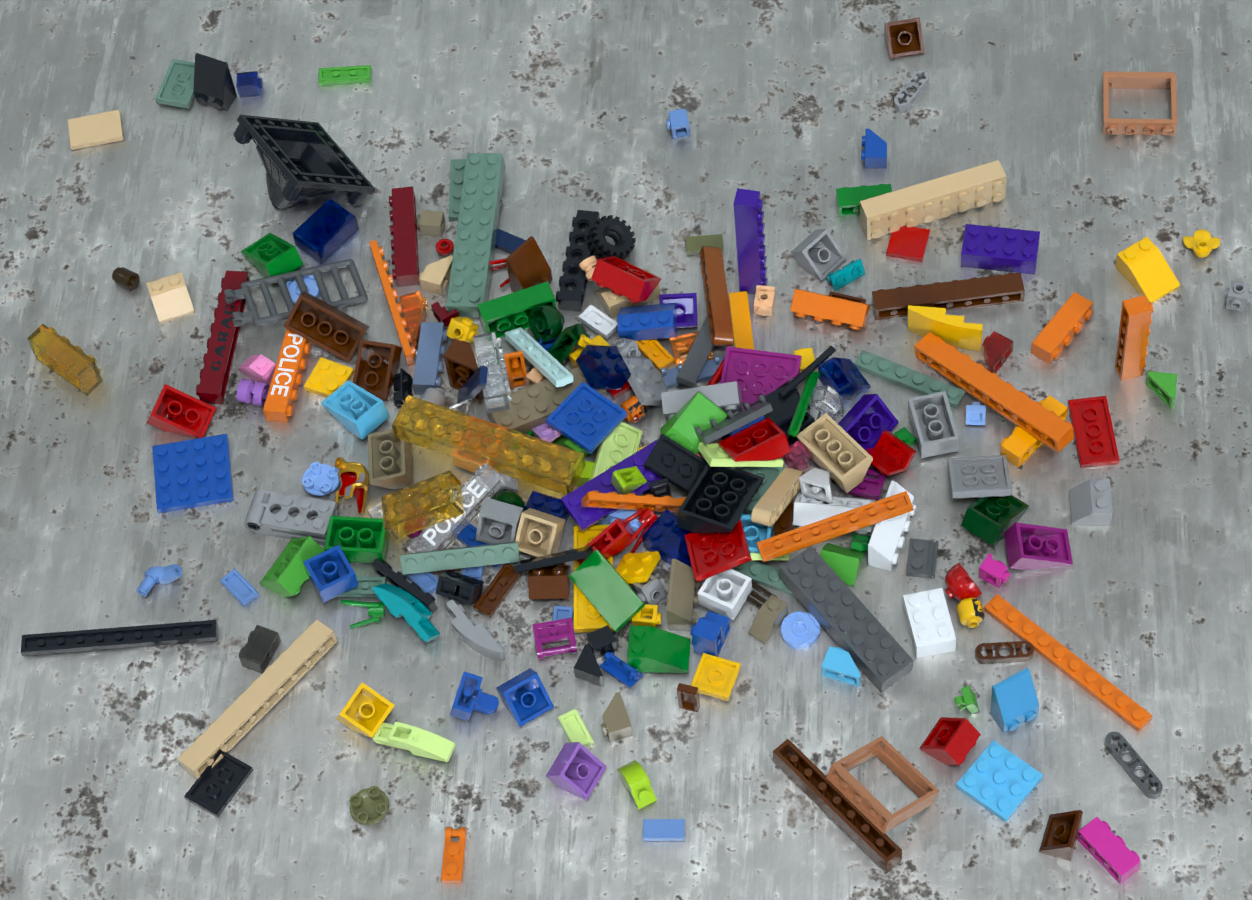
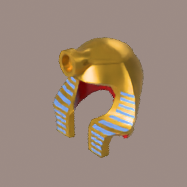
[330,457,369,514]

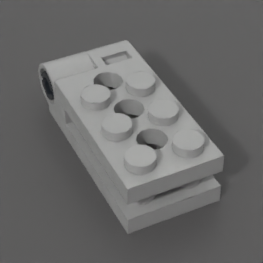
[244,489,340,546]

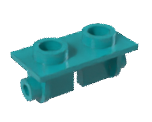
[826,259,865,291]

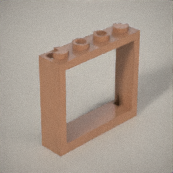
[1102,72,1177,135]
[826,736,939,834]

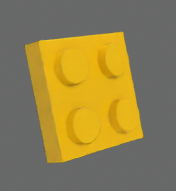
[304,357,354,398]
[616,551,661,584]
[690,653,741,701]

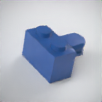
[450,671,499,722]

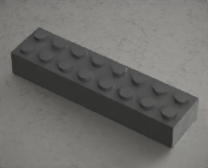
[780,546,914,693]

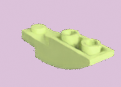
[373,722,456,762]

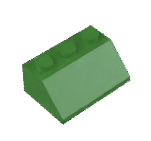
[259,536,324,597]

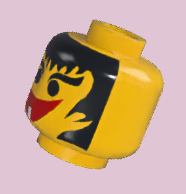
[957,598,985,628]

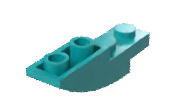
[372,583,440,643]

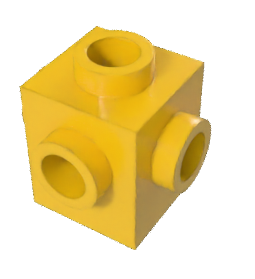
[447,317,479,343]

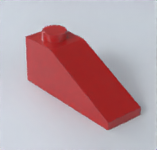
[578,518,638,565]

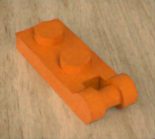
[441,827,467,884]

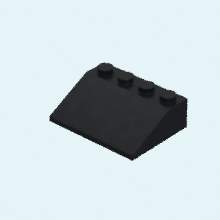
[677,464,764,533]

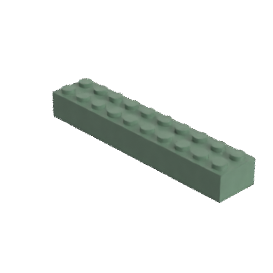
[446,153,506,318]

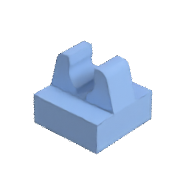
[966,402,986,425]

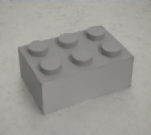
[908,391,960,458]

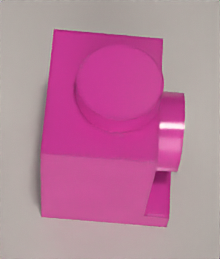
[978,553,1011,588]

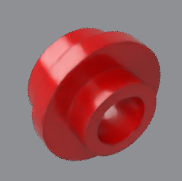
[436,239,454,256]

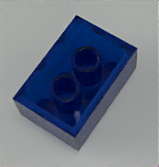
[292,199,359,264]

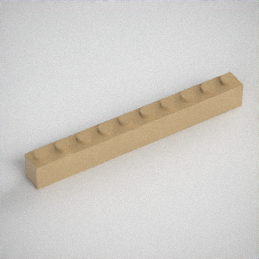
[178,620,338,779]

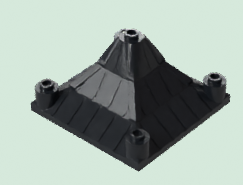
[233,114,376,209]

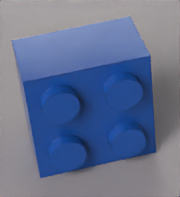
[303,545,359,603]

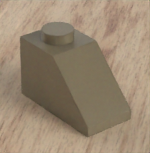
[748,595,788,644]
[600,692,633,742]

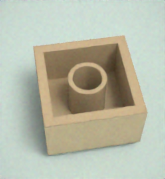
[515,508,566,557]

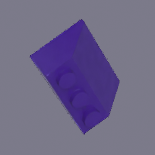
[838,394,899,450]

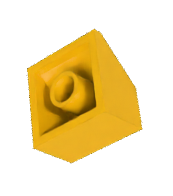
[336,682,395,738]

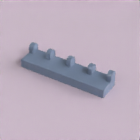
[661,355,725,390]

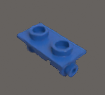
[599,652,643,688]

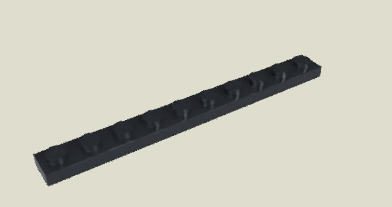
[21,620,218,656]

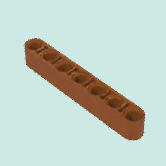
[700,246,733,346]

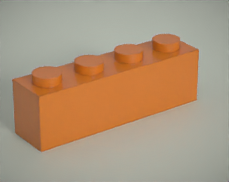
[790,289,870,330]
[1031,292,1094,364]

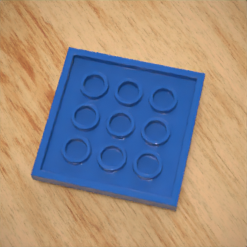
[152,434,234,514]

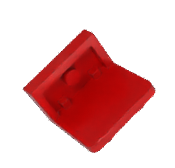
[865,430,917,476]

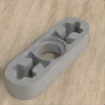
[894,70,929,112]

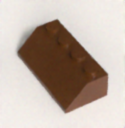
[283,291,370,362]

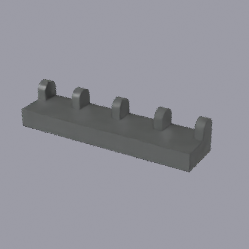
[695,394,773,445]

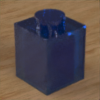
[236,71,263,98]

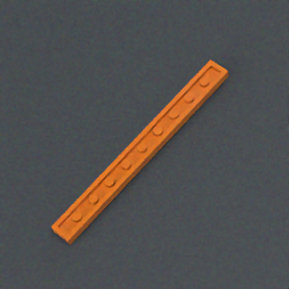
[984,594,1153,733]

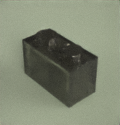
[239,625,281,674]

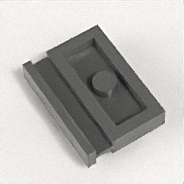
[906,538,939,579]

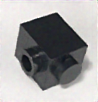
[586,625,619,659]

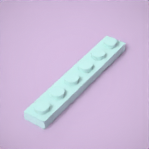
[504,327,574,387]

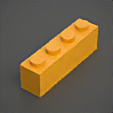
[1000,395,1068,468]

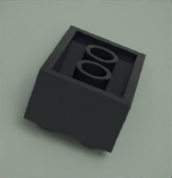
[193,53,237,111]

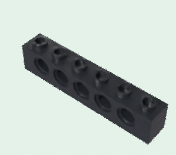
[556,210,600,312]

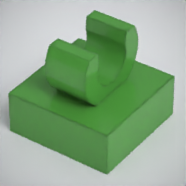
[954,686,979,713]

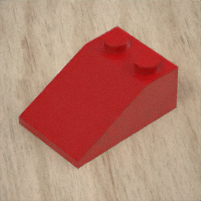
[146,384,216,439]
[718,417,791,462]

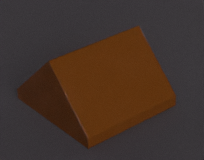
[884,17,925,59]
[1039,810,1083,861]

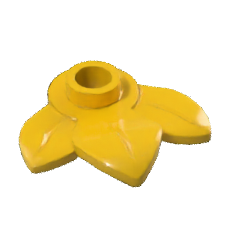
[1183,229,1221,258]

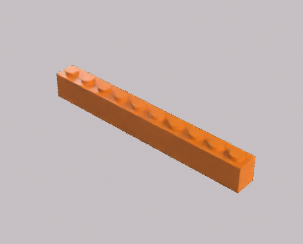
[914,332,1074,453]

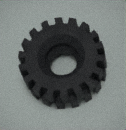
[586,215,636,260]

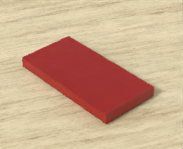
[1068,396,1120,468]

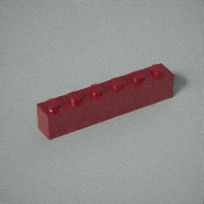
[389,186,420,287]

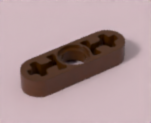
[975,641,1034,664]

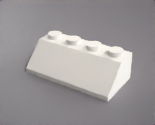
[868,481,917,571]
[793,493,876,534]

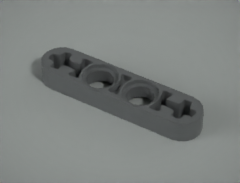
[1105,732,1163,799]

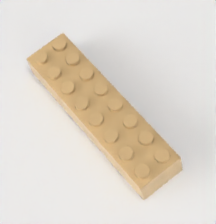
[860,160,1007,240]

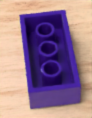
[961,224,1040,275]

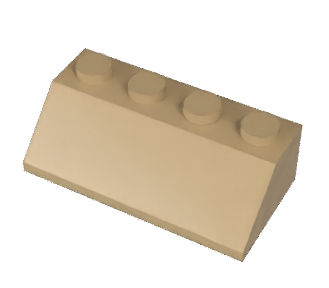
[796,413,873,493]

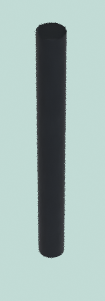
[778,346,836,399]

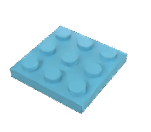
[956,740,1043,823]

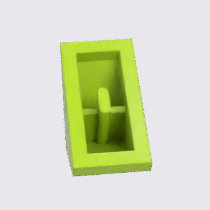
[611,466,647,495]

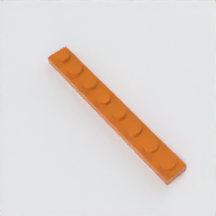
[369,240,417,366]
[756,491,914,562]

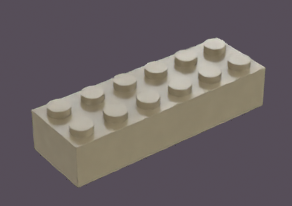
[486,362,606,443]

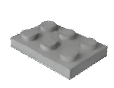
[618,358,668,406]

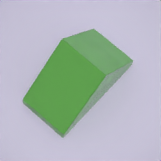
[1145,371,1177,409]

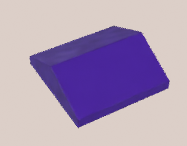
[659,293,698,328]

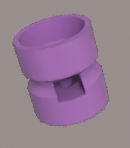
[237,378,270,407]

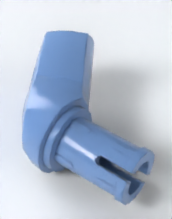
[136,564,182,597]

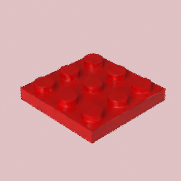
[684,518,752,582]

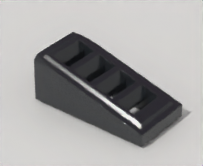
[649,478,671,515]

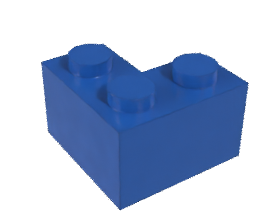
[690,611,731,657]

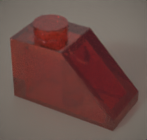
[982,331,1014,374]

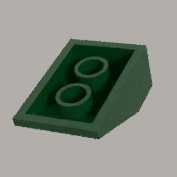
[961,495,1029,546]

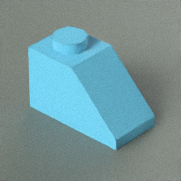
[821,646,861,687]

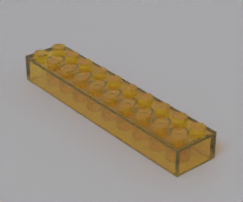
[392,395,585,495]

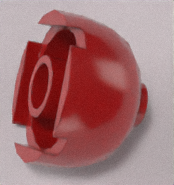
[945,563,982,601]

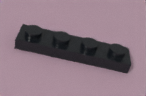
[371,558,438,614]

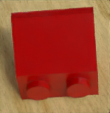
[919,717,981,766]

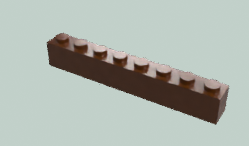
[872,273,1025,320]
[773,739,902,873]

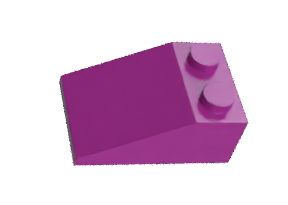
[1004,522,1073,570]

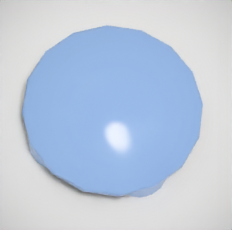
[302,462,340,496]

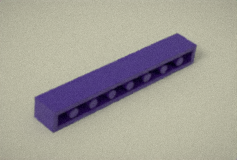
[733,188,768,295]

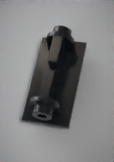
[393,368,413,409]

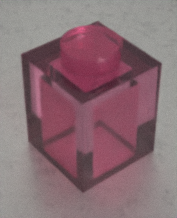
[784,440,811,471]

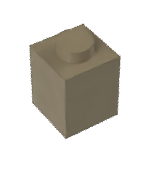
[417,210,446,237]

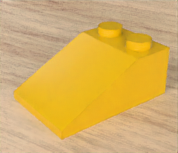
[1115,237,1180,303]

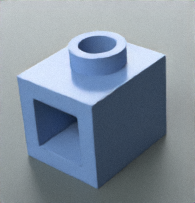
[666,109,690,139]

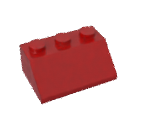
[591,256,661,303]

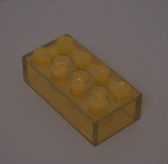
[27,324,103,396]
[381,470,464,539]

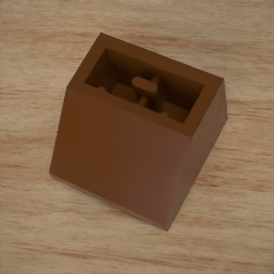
[528,563,571,599]

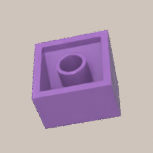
[546,742,607,800]

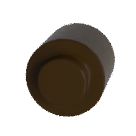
[112,267,140,290]

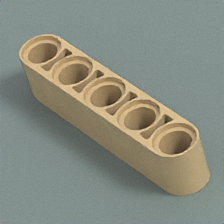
[751,467,805,527]

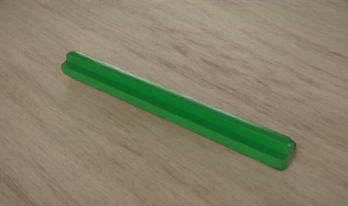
[788,371,819,437]

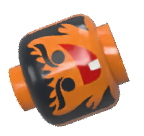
[621,395,649,424]

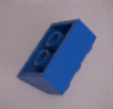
[617,303,677,341]

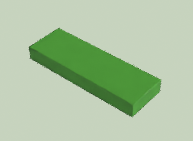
[318,65,372,86]

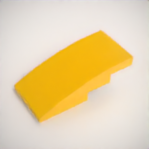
[908,305,983,352]

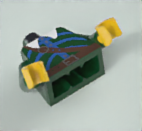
[548,323,593,367]

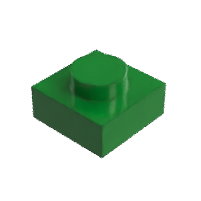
[893,427,916,447]
[851,533,871,552]

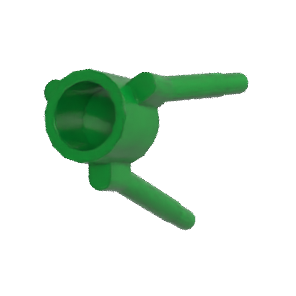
[341,600,385,629]

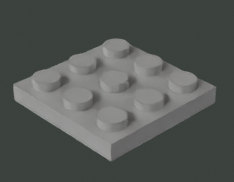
[948,455,1012,499]

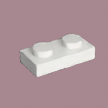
[578,305,618,340]

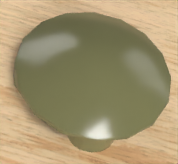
[349,786,390,825]

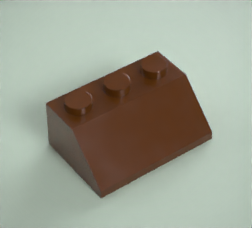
[443,339,484,401]

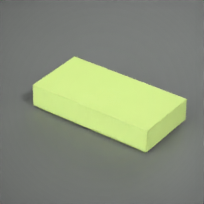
[558,709,594,748]

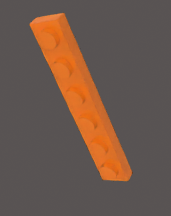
[581,490,686,513]

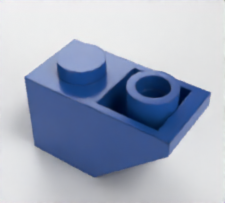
[861,129,887,169]

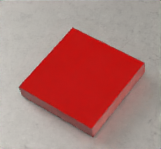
[886,225,930,262]

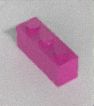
[1077,817,1141,885]

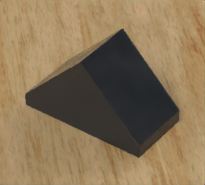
[574,643,605,687]

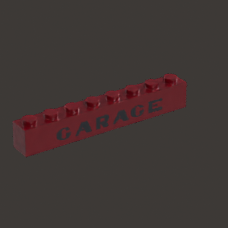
[196,271,250,404]

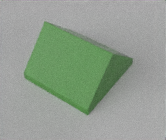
[820,543,865,587]

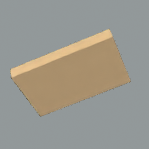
[68,110,124,150]

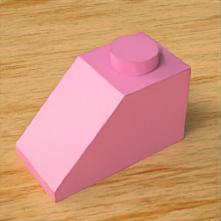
[238,354,276,385]

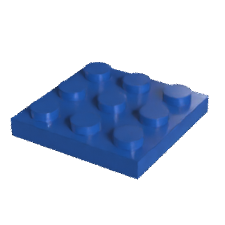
[546,382,627,454]

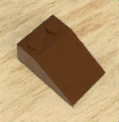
[506,236,553,293]
[353,340,402,400]

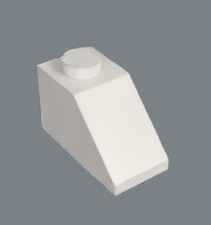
[799,468,833,503]

